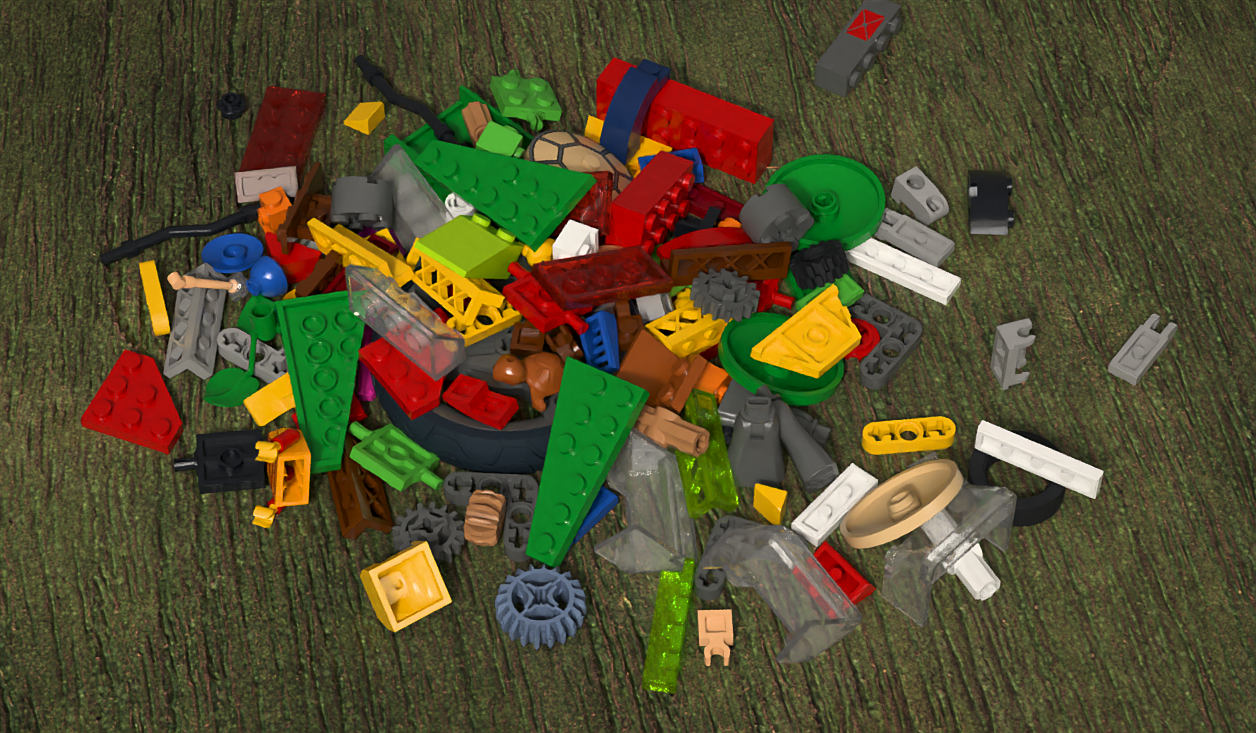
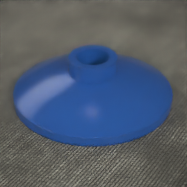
[201,233,264,273]

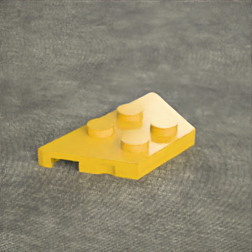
[750,284,861,379]

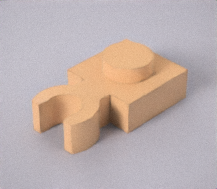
[697,609,733,666]

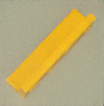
[307,218,415,295]
[405,237,505,326]
[644,300,753,358]

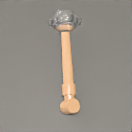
[167,272,249,302]

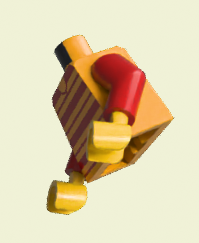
[252,427,311,528]

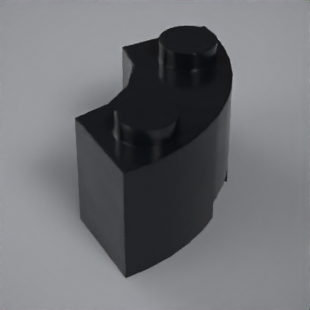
[966,170,1014,235]

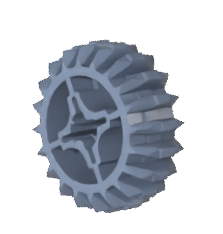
[495,563,587,650]

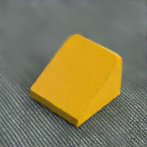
[344,102,385,135]
[753,483,788,528]

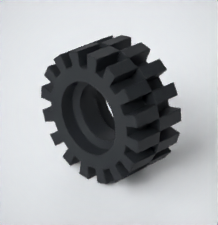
[789,240,850,290]

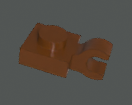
[613,294,645,352]
[510,318,547,357]
[545,325,585,362]

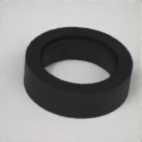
[967,430,1066,527]

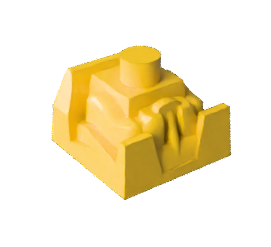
[360,541,452,633]

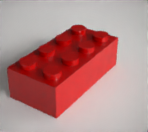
[604,150,695,268]

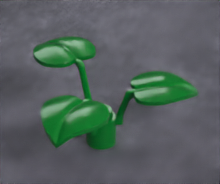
[203,295,281,407]

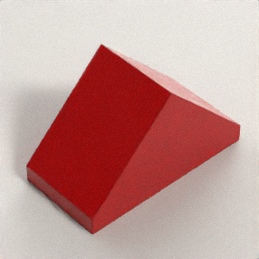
[265,231,322,285]

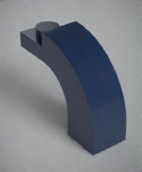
[600,59,671,166]

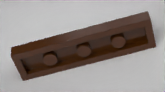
[659,241,792,287]
[327,421,394,540]

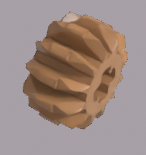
[463,489,507,546]

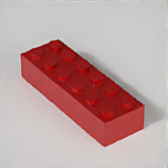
[596,57,774,184]

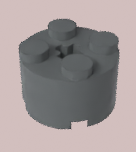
[330,176,394,233]
[739,183,814,253]

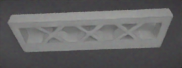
[163,262,228,380]

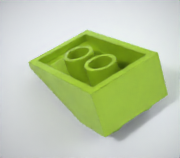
[414,213,524,279]

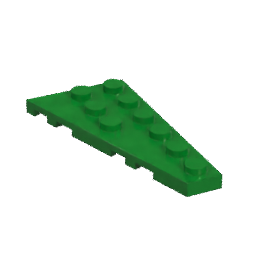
[413,139,597,252]
[275,287,370,474]
[525,356,650,569]

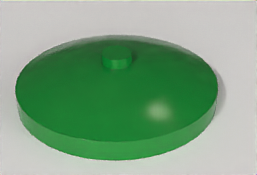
[763,154,885,251]
[718,312,844,406]

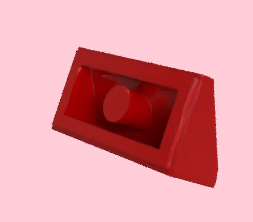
[803,541,877,610]

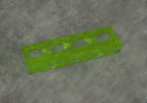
[674,388,739,520]
[642,557,695,693]

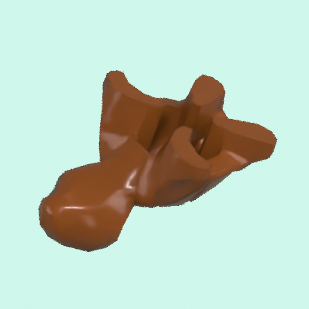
[493,352,565,411]

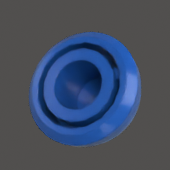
[246,256,288,297]

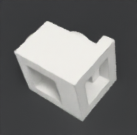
[552,219,599,274]

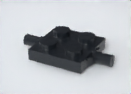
[174,429,267,494]

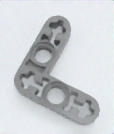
[217,328,288,384]

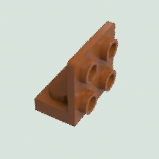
[614,330,707,414]

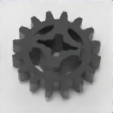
[690,268,760,323]
[392,502,465,568]

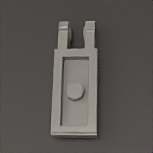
[874,207,955,268]
[1108,313,1178,386]

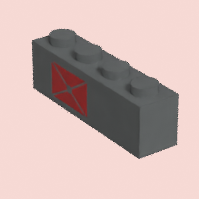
[814,0,903,98]

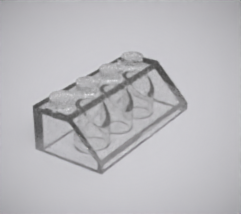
[368,143,454,268]
[345,264,465,381]

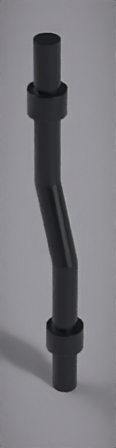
[354,55,462,146]
[99,202,261,266]

